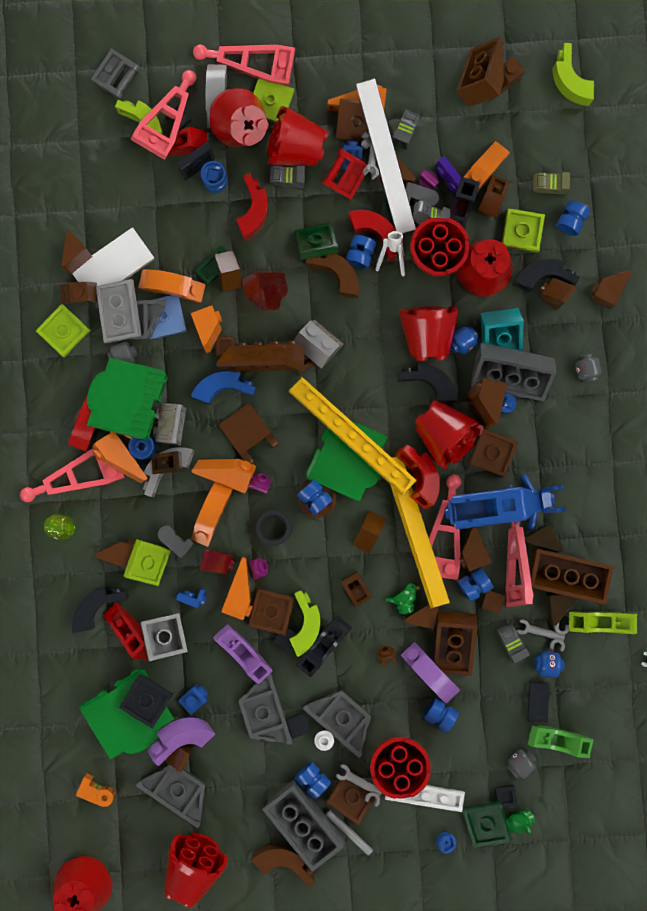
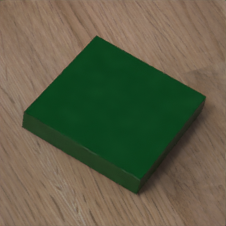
[294,223,339,260]
[462,801,512,848]

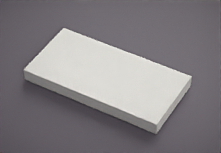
[73,227,155,286]

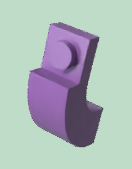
[213,624,273,684]
[401,642,460,704]
[147,718,215,766]

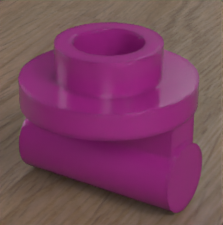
[419,170,439,190]
[249,473,271,494]
[248,558,268,580]

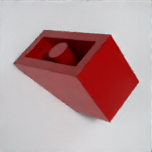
[166,127,208,156]

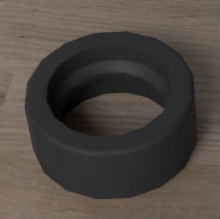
[255,510,292,546]

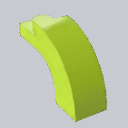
[552,43,594,106]
[115,100,163,148]
[289,590,320,657]
[569,611,637,634]

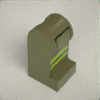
[533,172,570,195]

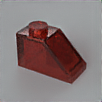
[242,272,288,311]

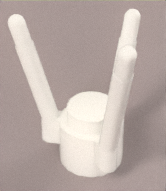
[375,231,405,276]

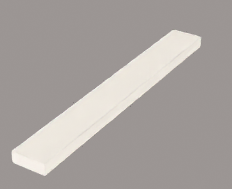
[356,79,416,234]

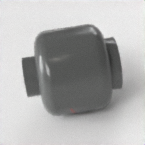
[108,341,138,363]
[575,354,602,383]
[507,749,537,779]

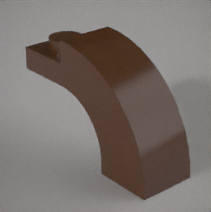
[306,253,359,299]
[251,844,315,887]

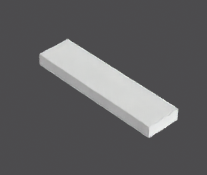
[385,785,465,812]

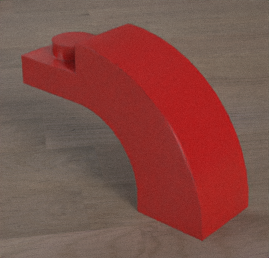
[236,173,268,241]
[348,210,398,262]
[68,397,96,451]
[395,444,440,509]

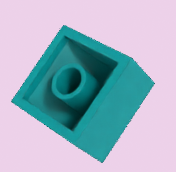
[481,308,524,351]

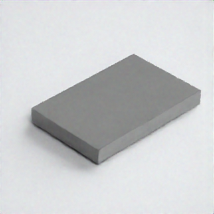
[96,279,142,343]

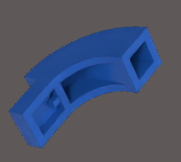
[191,371,257,405]

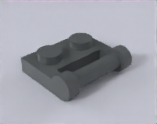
[91,48,141,100]

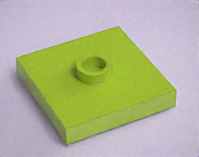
[254,78,295,123]
[502,208,545,253]
[36,304,91,358]
[123,539,171,586]

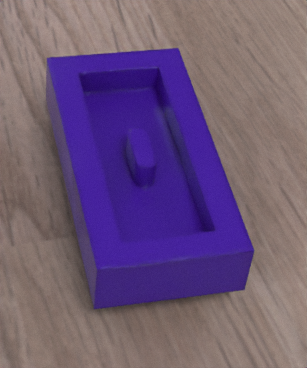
[435,156,461,193]

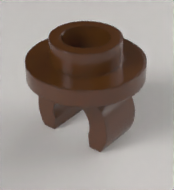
[376,646,396,667]

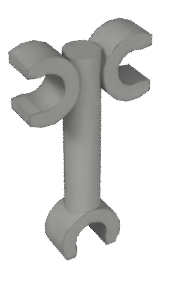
[361,131,379,180]
[516,619,569,652]
[335,765,381,807]

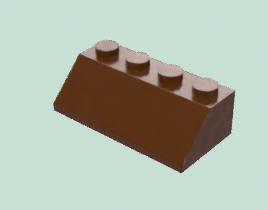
[217,341,305,372]
[466,378,507,429]
[529,549,614,605]

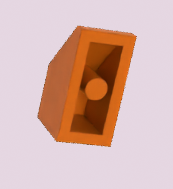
[191,305,222,353]

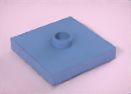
[150,295,187,340]

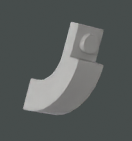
[206,64,227,128]
[143,448,195,497]

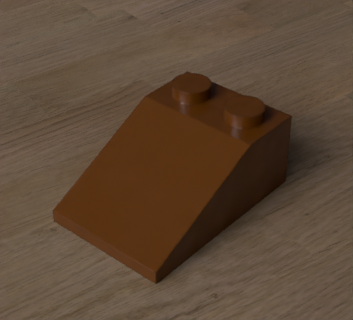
[456,37,504,107]
[433,611,477,676]

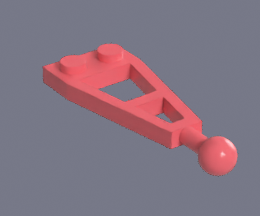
[193,44,295,87]
[131,70,197,160]
[20,449,125,503]
[429,474,461,580]
[505,521,534,607]

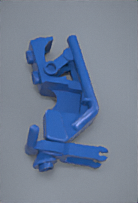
[445,474,567,531]

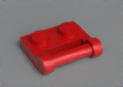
[322,148,368,199]

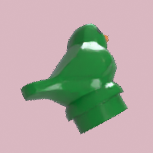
[385,583,420,615]
[506,809,535,834]

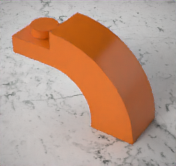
[138,269,206,303]
[191,482,233,547]

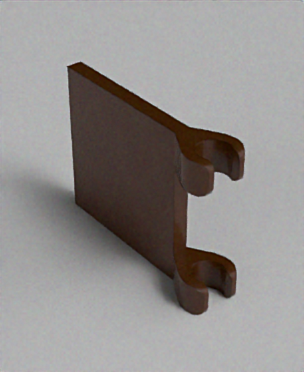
[219,403,279,464]

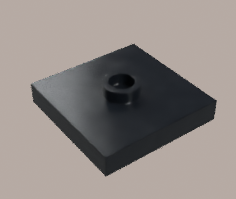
[177,141,215,181]
[119,673,174,729]

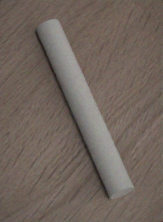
[325,809,373,855]

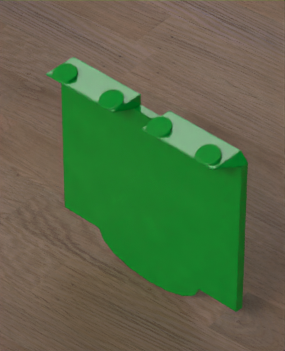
[87,357,168,440]
[306,420,388,502]
[79,668,174,760]

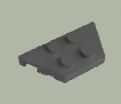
[95,300,167,340]
[238,673,293,745]
[303,690,371,758]
[136,764,206,828]

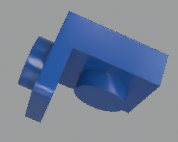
[342,140,363,169]
[176,588,208,608]
[178,684,209,715]

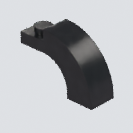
[450,177,480,229]
[512,259,580,293]
[397,363,458,403]
[72,586,129,633]
[296,616,352,677]

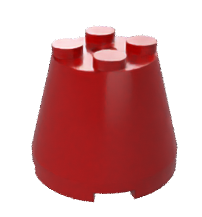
[209,88,268,147]
[267,106,328,166]
[410,218,469,276]
[455,239,513,297]
[400,306,458,361]
[415,401,483,469]
[370,737,431,799]
[164,832,228,908]
[53,856,113,911]

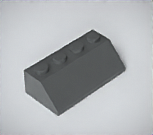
[470,343,557,401]
[262,780,345,872]

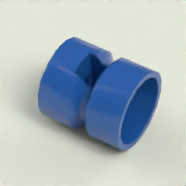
[201,161,227,193]
[556,200,591,236]
[345,235,377,269]
[128,436,157,460]
[297,479,333,516]
[457,567,493,602]
[422,697,459,733]
[294,761,331,800]

